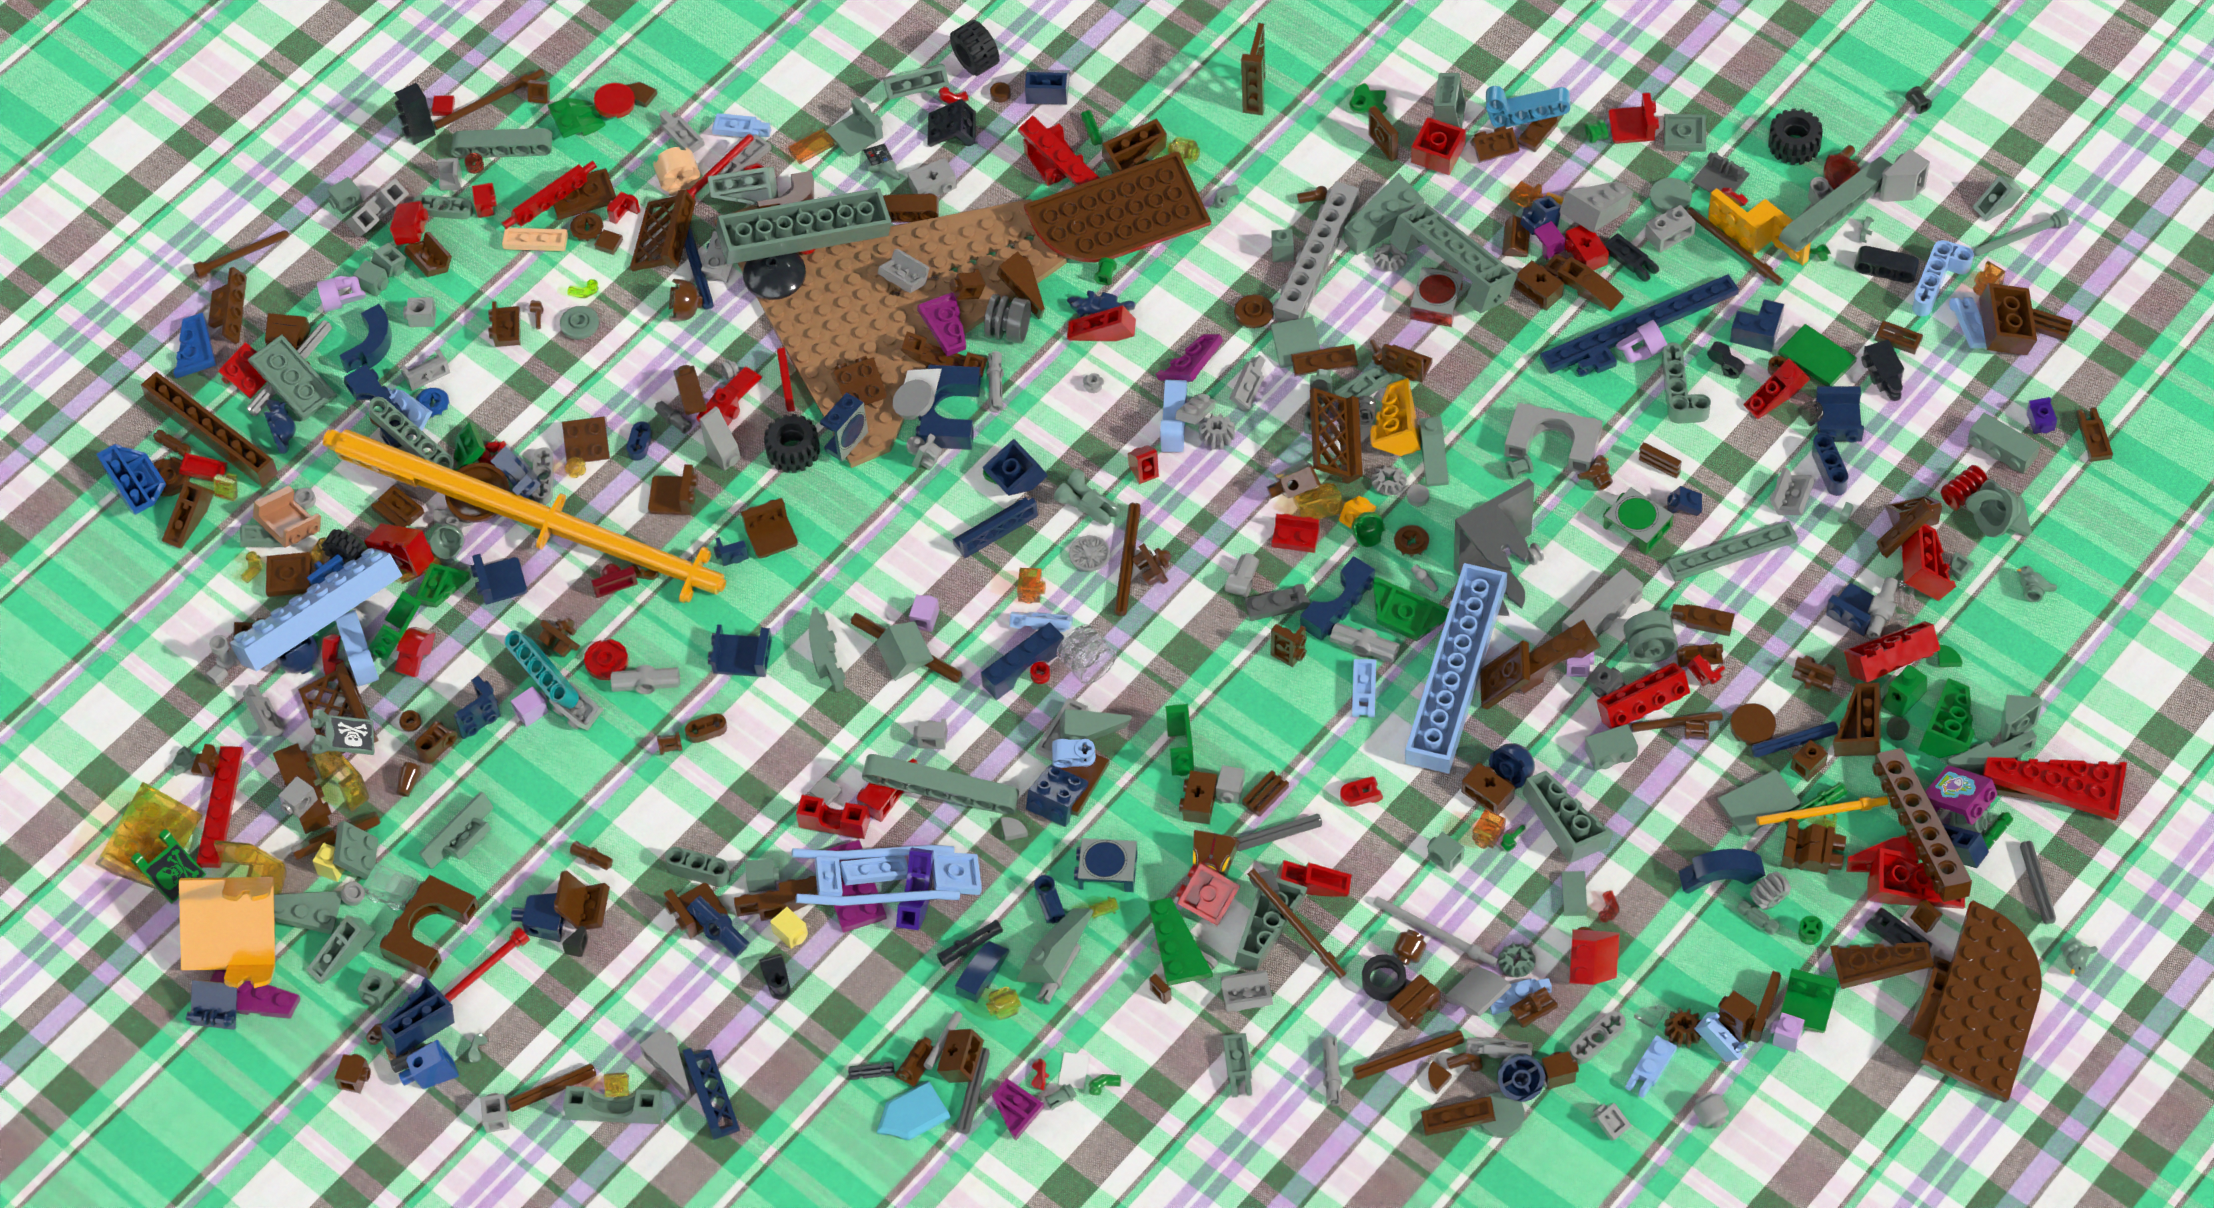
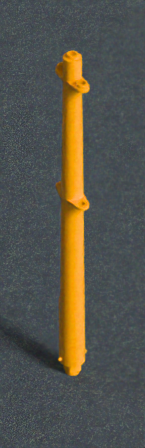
[322,429,726,603]

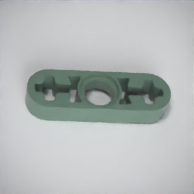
[413,195,473,220]

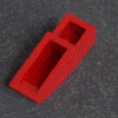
[1277,860,1352,897]

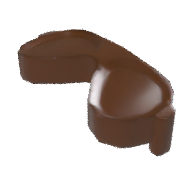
[628,564,659,580]

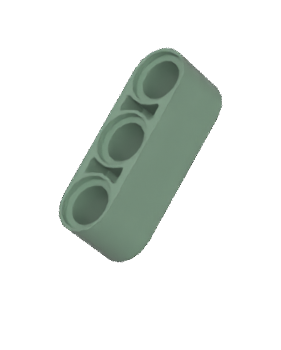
[665,847,731,887]

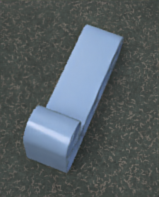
[1912,240,1974,316]
[1160,380,1187,452]
[335,610,379,687]

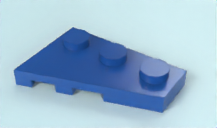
[174,312,217,379]

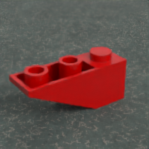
[1743,358,1810,419]

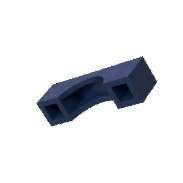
[344,364,413,448]
[1300,556,1375,641]
[981,622,1065,700]

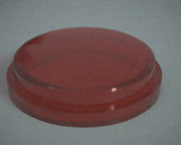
[1823,155,1861,190]

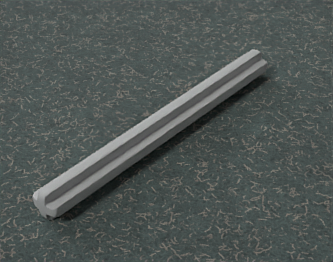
[247,320,332,416]

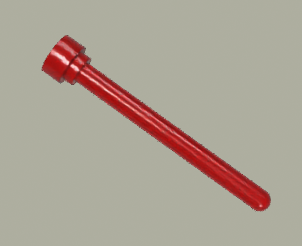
[686,134,754,199]
[444,927,530,1002]

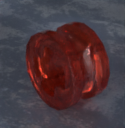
[464,153,484,174]

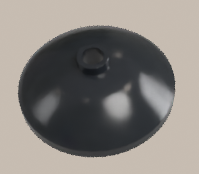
[743,252,806,300]

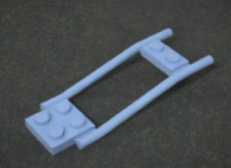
[792,845,982,906]

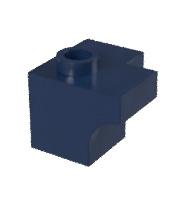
[1520,196,1561,235]

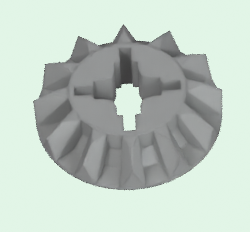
[1373,243,1407,271]
[1372,464,1407,495]

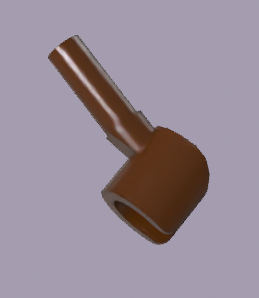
[530,300,544,329]
[1370,339,1383,366]

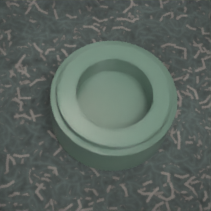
[1838,502,1854,525]

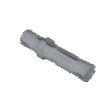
[987,351,1004,413]
[1036,944,1081,1005]
[1322,1036,1342,1106]

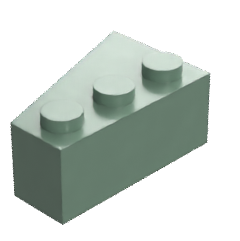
[708,167,779,205]

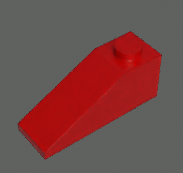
[1067,305,1136,341]
[857,758,918,822]
[1846,835,1919,872]

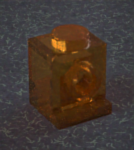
[1973,261,2006,296]
[1472,809,1506,849]

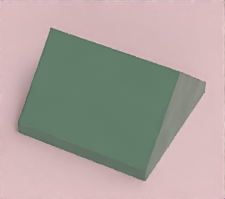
[876,621,934,681]
[2000,695,2043,742]

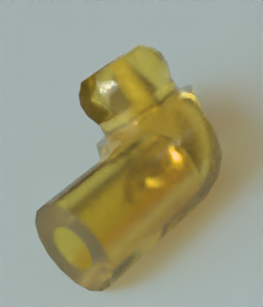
[311,537,326,568]
[240,551,262,583]

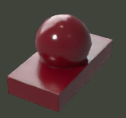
[591,563,638,598]

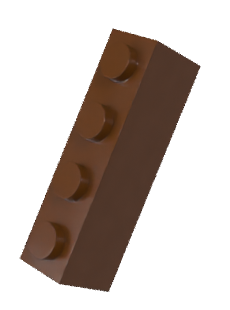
[273,743,332,834]

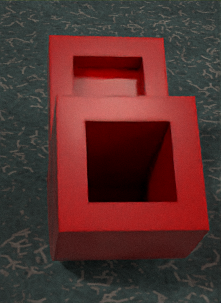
[395,627,436,677]

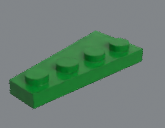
[1148,897,1213,986]

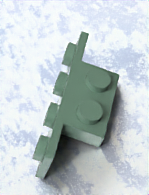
[419,792,493,869]

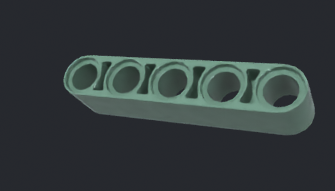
[451,128,553,158]
[369,397,453,470]

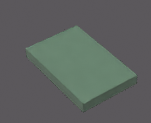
[1717,769,1801,837]

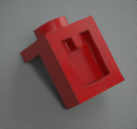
[1687,654,1726,687]

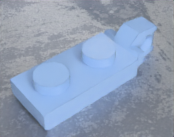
[712,113,771,137]
[387,388,432,431]
[1010,612,1073,632]
[1489,978,1552,1015]

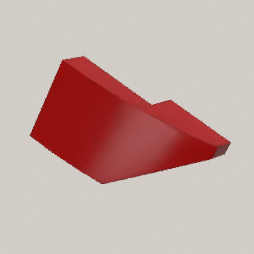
[322,634,344,681]

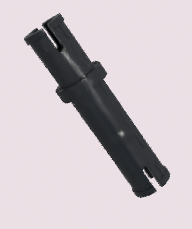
[937,920,1003,967]

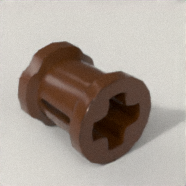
[1685,719,1709,740]
[657,731,683,755]

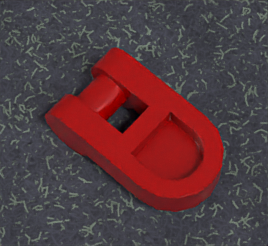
[1340,776,1383,807]

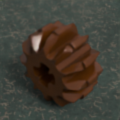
[1664,1008,1702,1049]

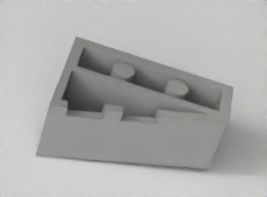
[1559,181,1634,233]

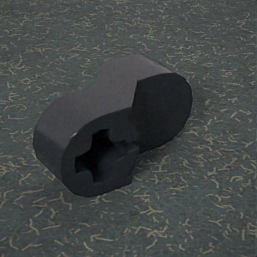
[1707,341,1745,379]

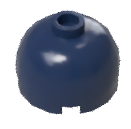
[275,635,319,674]
[1489,743,1535,790]
[1497,1053,1545,1102]

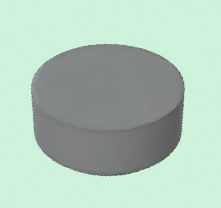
[1407,484,1429,507]
[294,488,316,510]
[341,882,365,906]

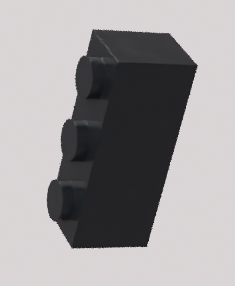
[394,82,436,145]

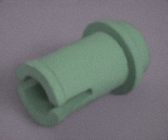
[1045,1084,1077,1110]

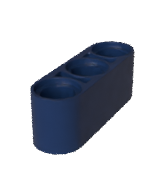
[1812,433,1849,496]

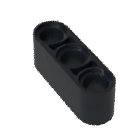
[1854,246,1919,283]

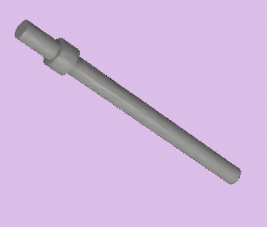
[1373,896,1499,967]

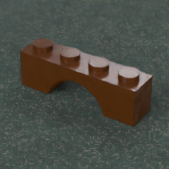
[1520,619,1601,694]

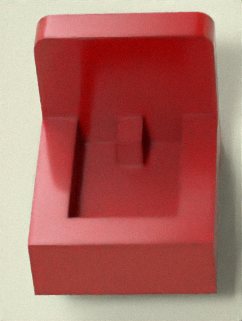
[607,191,640,224]

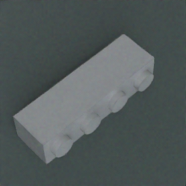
[1562,568,1643,638]

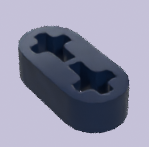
[626,421,652,461]

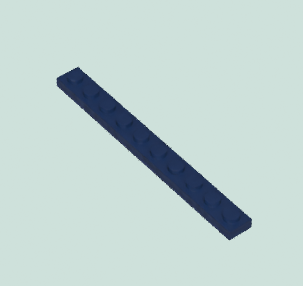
[1540,274,1739,374]

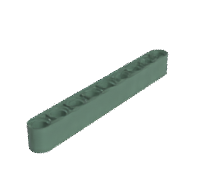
[1779,156,1893,252]

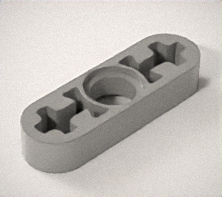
[532,447,554,505]
[1570,1011,1626,1064]

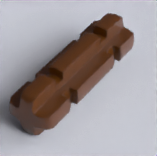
[153,429,191,457]

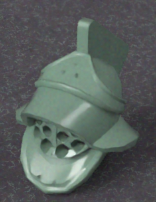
[1965,479,2031,538]

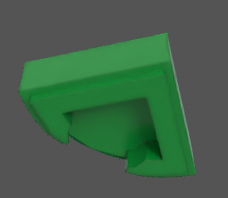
[1937,644,1962,668]

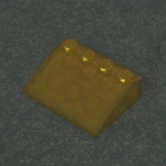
[95,782,202,890]

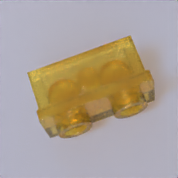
[1293,483,1343,519]

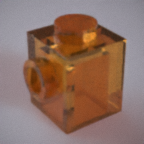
[1017,568,1046,604]

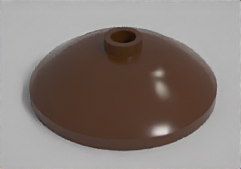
[445,463,510,523]

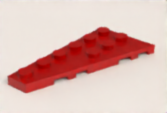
[1982,757,2127,821]

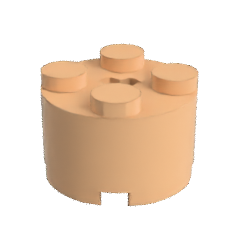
[653,147,700,196]

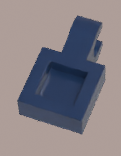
[1576,346,1617,377]

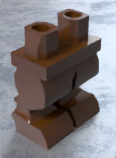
[1781,818,1847,874]

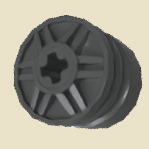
[984,294,1031,344]

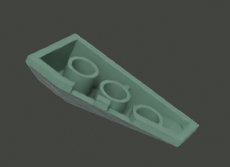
[1017,908,1094,983]

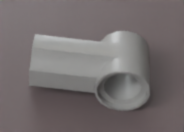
[1225,553,1259,598]

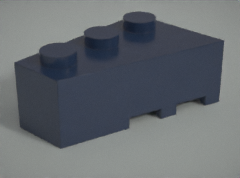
[381,977,455,1057]

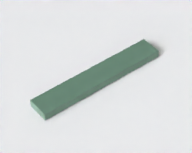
[1666,521,1798,582]

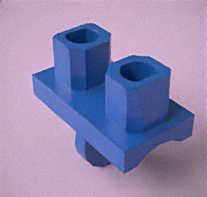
[307,554,344,585]

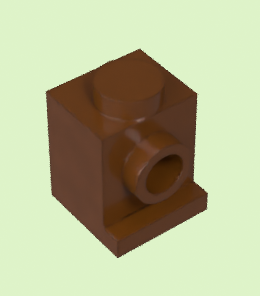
[950,269,986,300]

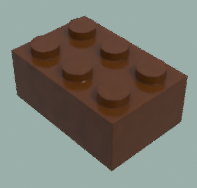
[1979,283,2037,355]

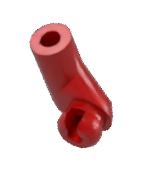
[938,87,969,104]

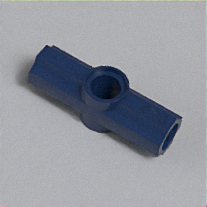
[687,896,750,958]

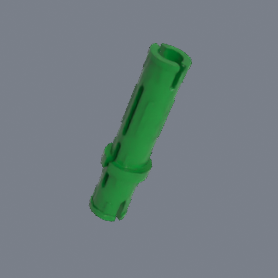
[1785,782,1848,825]

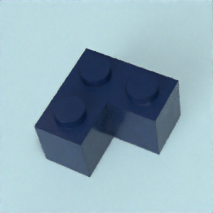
[1730,299,1785,352]

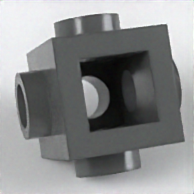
[1586,663,1626,698]

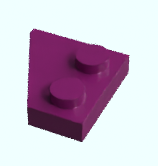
[992,1078,1044,1140]

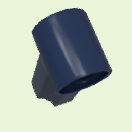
[1034,875,1065,924]

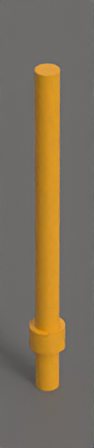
[1756,796,1888,826]

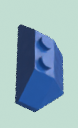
[96,444,166,515]

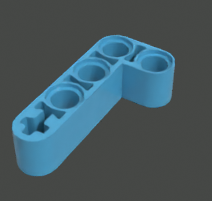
[1486,86,1570,128]

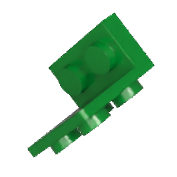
[1779,968,1838,1033]

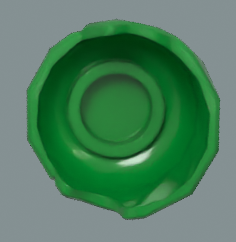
[1352,512,1385,547]

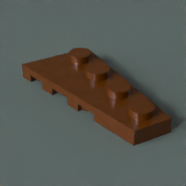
[1830,942,1934,989]

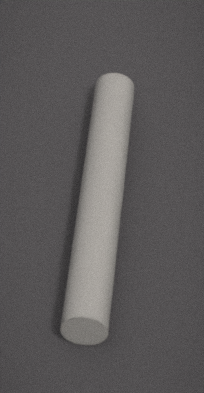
[924,1011,963,1070]

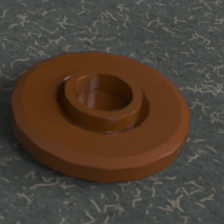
[1234,294,1274,329]

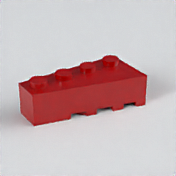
[1843,621,1940,683]

